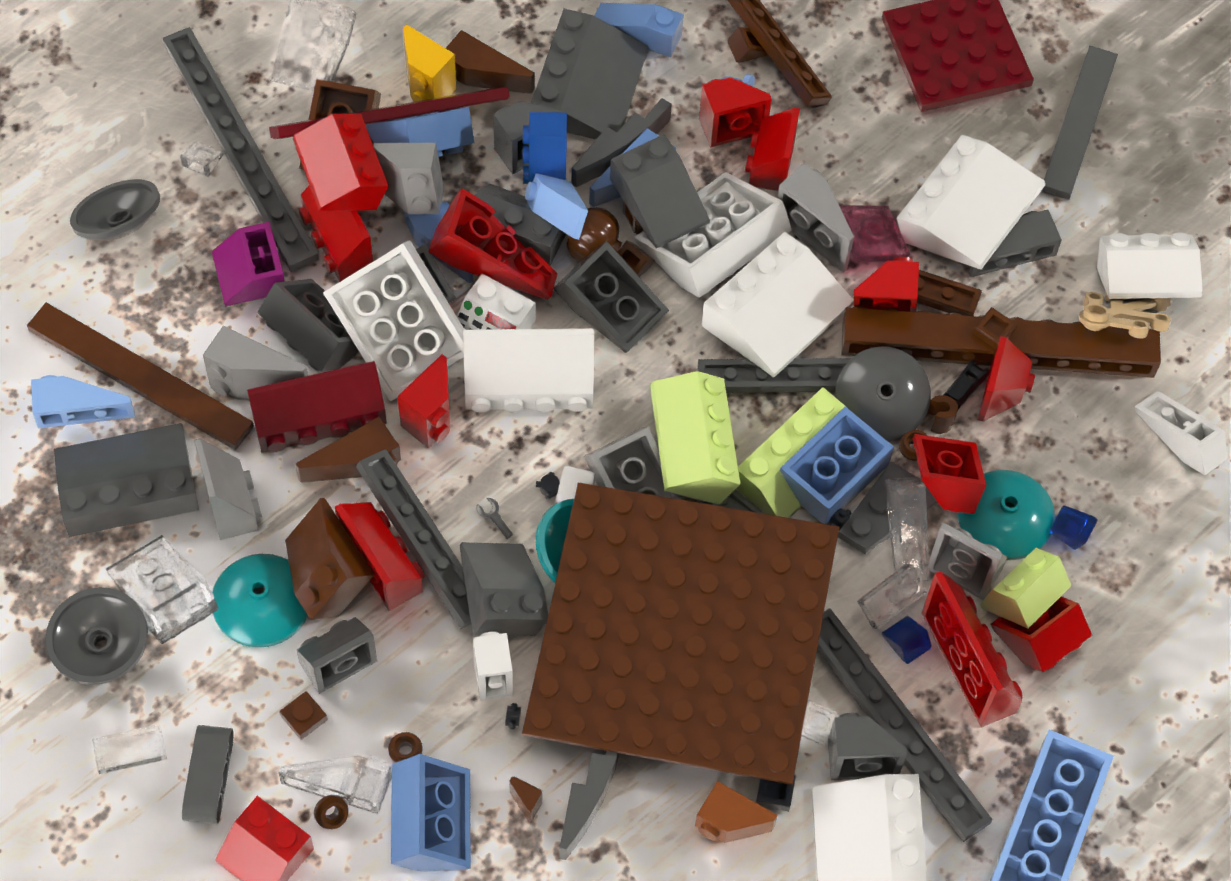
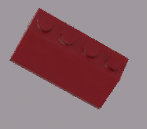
[247,361,387,453]

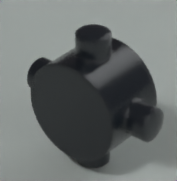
[536,472,560,499]
[829,508,852,531]
[505,703,521,729]

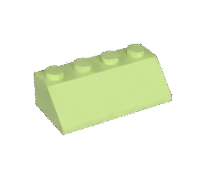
[650,371,740,504]
[736,387,845,518]

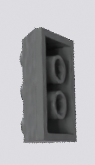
[475,184,566,266]
[257,279,359,372]

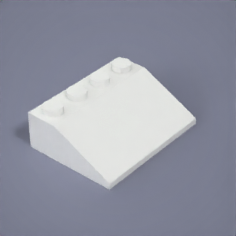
[897,135,1045,270]
[634,172,792,298]
[702,232,854,377]
[323,240,465,401]
[463,329,594,412]
[812,774,927,881]

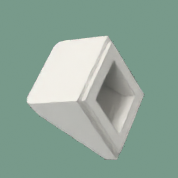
[555,466,595,504]

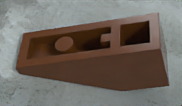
[446,30,535,94]
[295,417,401,483]

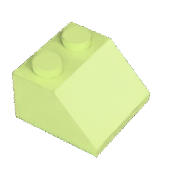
[980,548,1072,628]

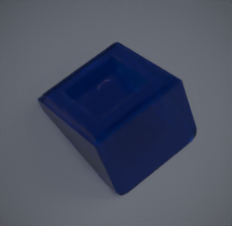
[1049,505,1098,550]
[882,615,932,664]

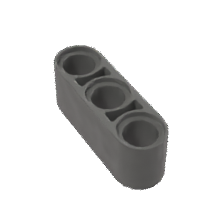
[182,725,234,824]

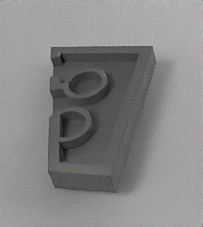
[838,461,939,554]

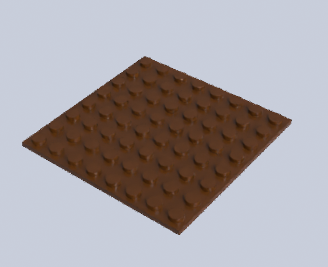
[522,482,839,785]

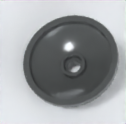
[70,179,160,241]
[835,347,931,442]
[45,587,148,685]

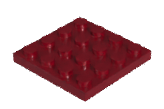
[882,0,1034,112]

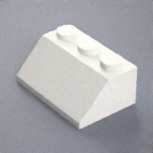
[1097,232,1203,299]

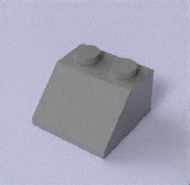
[374,143,444,214]

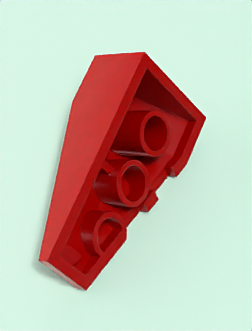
[428,188,558,300]

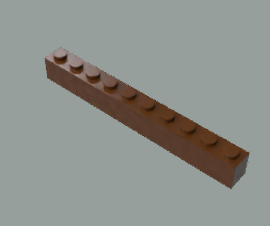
[841,306,1161,378]

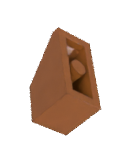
[695,781,778,843]

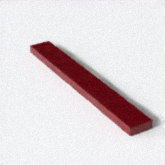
[269,87,510,139]

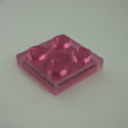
[839,205,910,262]

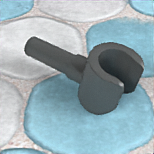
[476,498,513,539]

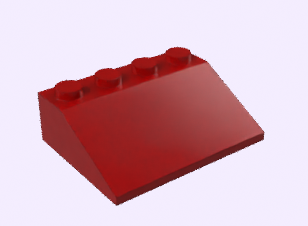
[921,571,1023,728]

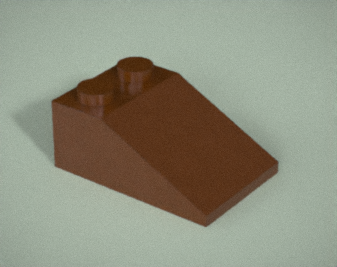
[299,79,381,170]
[285,498,375,620]

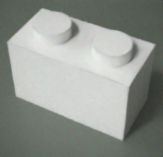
[473,631,513,700]

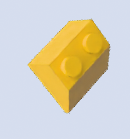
[403,24,456,102]

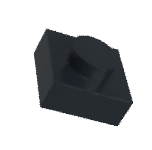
[756,775,796,812]

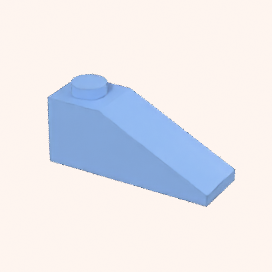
[525,173,588,239]
[31,375,135,428]

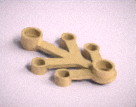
[1079,292,1173,338]

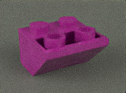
[212,222,285,307]

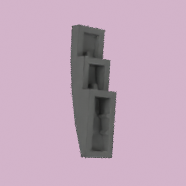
[571,98,672,187]
[559,751,620,860]

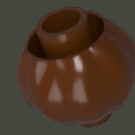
[564,207,623,262]

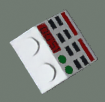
[457,274,536,330]

